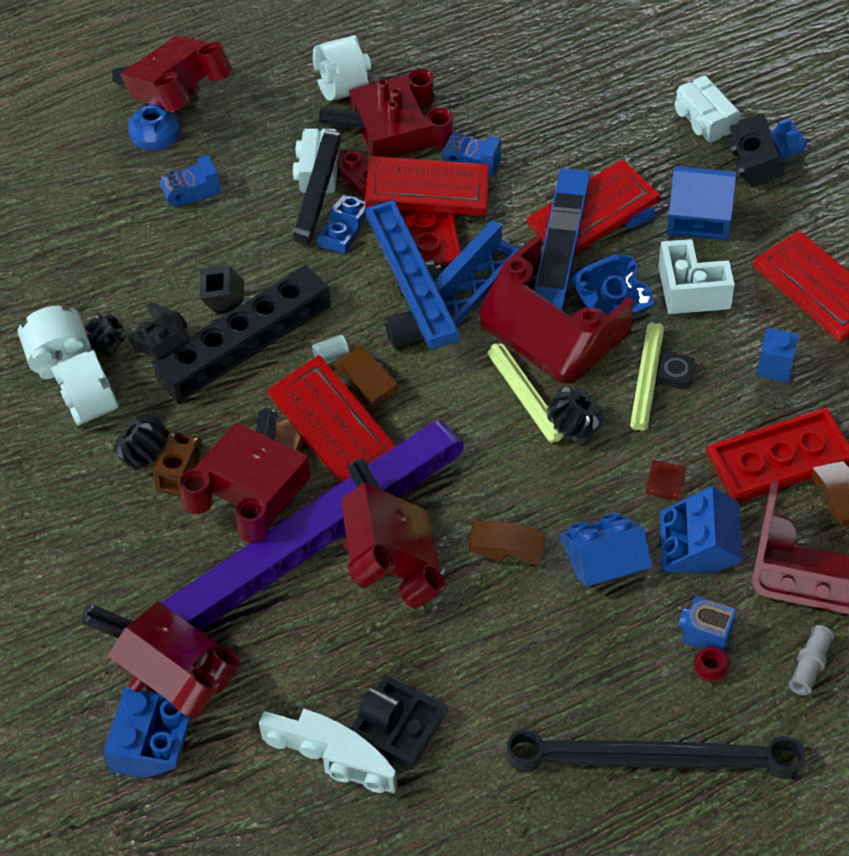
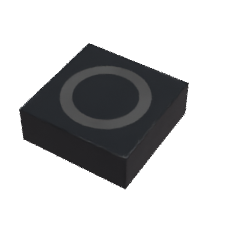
[657,352,695,390]

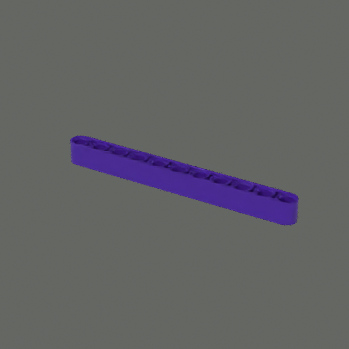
[161,420,464,632]

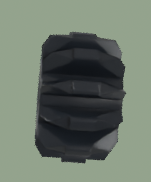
[546,387,605,442]
[113,413,170,471]

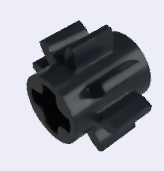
[84,313,125,353]

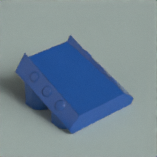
[569,254,656,316]

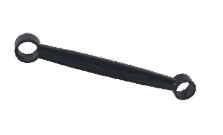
[507,729,805,779]

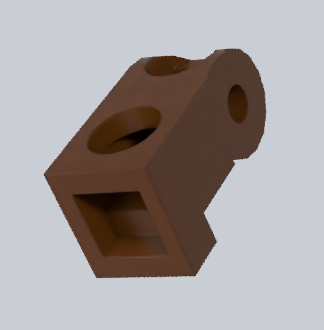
[152,432,202,497]

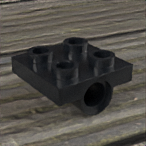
[350,675,448,770]

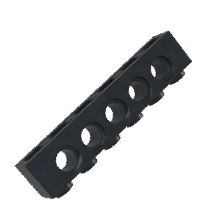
[152,265,331,404]

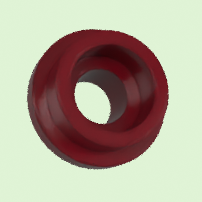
[693,647,730,682]

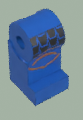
[442,133,501,178]
[160,155,221,206]

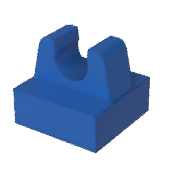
[770,119,807,159]

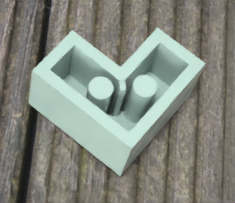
[658,239,735,314]

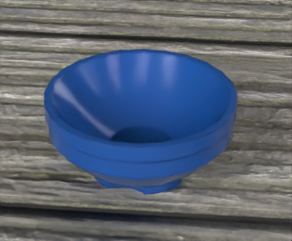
[128,104,181,150]

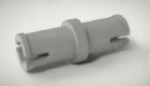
[789,625,834,696]

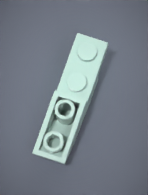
[259,709,397,794]

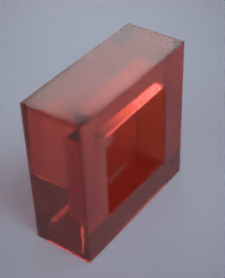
[646,460,686,501]

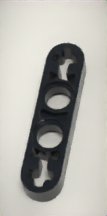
[294,129,341,245]

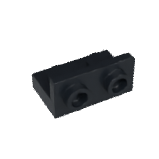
[128,302,190,359]

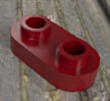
[337,151,369,198]

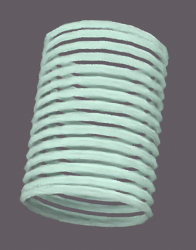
[312,335,349,364]

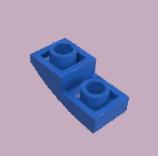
[317,195,368,254]

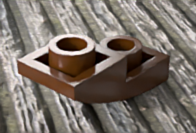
[333,346,400,407]
[812,461,849,526]
[468,521,545,566]

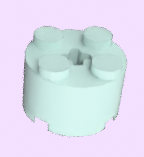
[313,35,371,101]
[18,306,91,379]
[51,349,119,426]

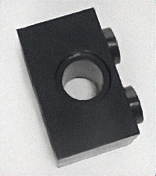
[728,113,785,187]

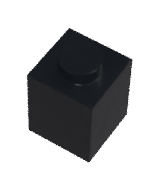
[200,266,244,313]

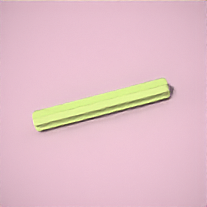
[630,322,664,431]
[488,343,563,443]

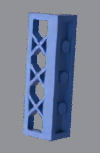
[434,220,520,327]

